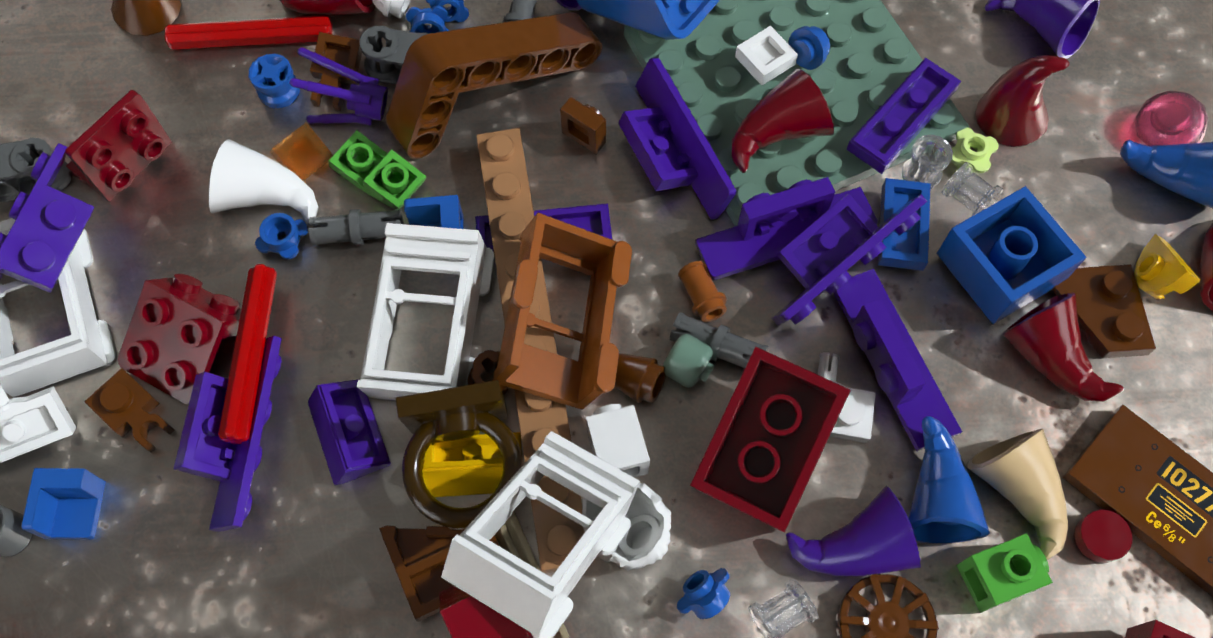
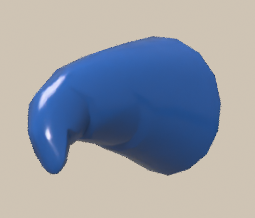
[1120,140,1213,209]
[908,416,990,544]

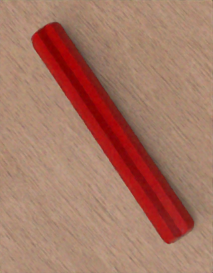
[164,16,332,50]
[218,264,277,444]

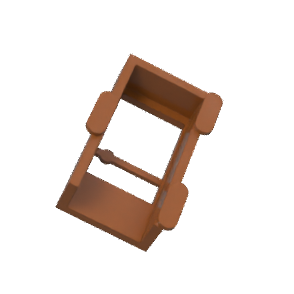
[493,213,632,410]

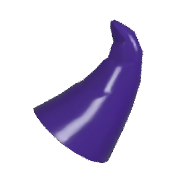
[984,0,1100,59]
[786,485,921,577]

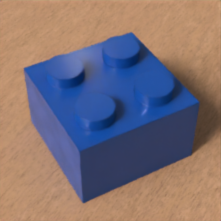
[936,186,1087,324]

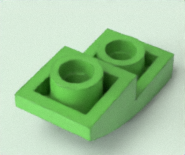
[328,130,427,209]

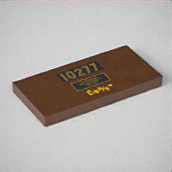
[1062,405,1213,597]

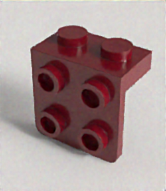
[117,274,241,404]

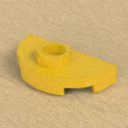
[1134,234,1200,300]

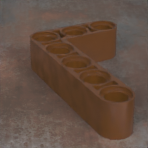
[386,12,603,159]

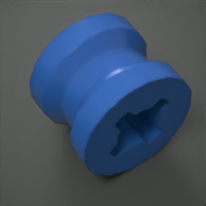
[248,54,300,109]

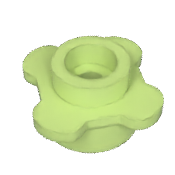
[948,128,999,173]

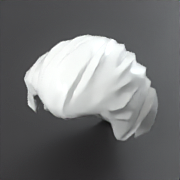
[582,483,671,571]

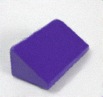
[308,379,391,485]

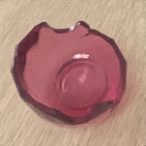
[1135,91,1209,146]

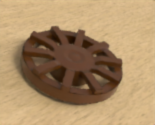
[838,574,939,638]

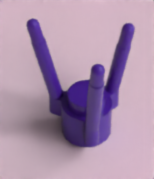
[289,47,388,126]

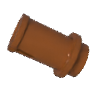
[678,261,727,322]

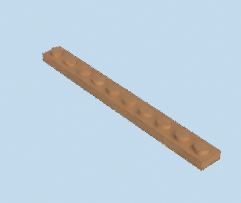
[477,128,592,574]

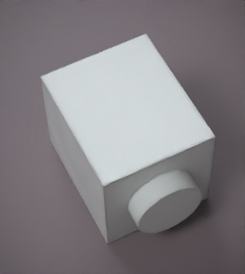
[586,404,650,477]

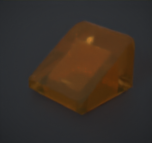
[270,122,333,181]

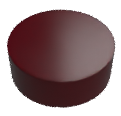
[1074,510,1132,563]

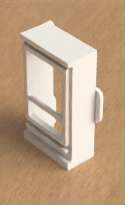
[0,218,117,398]
[357,223,495,401]
[441,431,640,638]

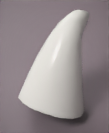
[208,139,319,225]

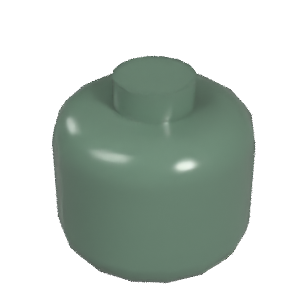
[663,334,715,388]

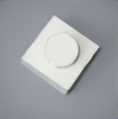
[735,26,798,85]

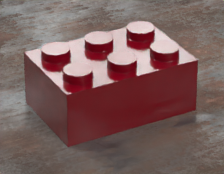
[690,346,851,533]

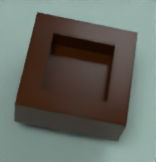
[560,97,606,154]

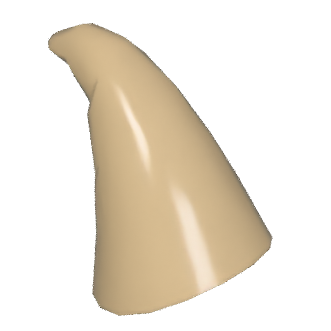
[967,429,1068,560]

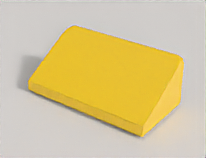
[422,432,522,497]

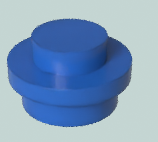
[788,26,830,70]

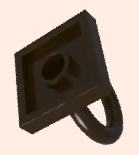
[395,380,523,529]

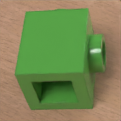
[956,533,1053,613]

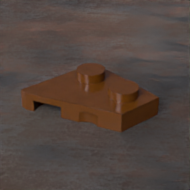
[1052,264,1156,358]
[379,525,499,622]

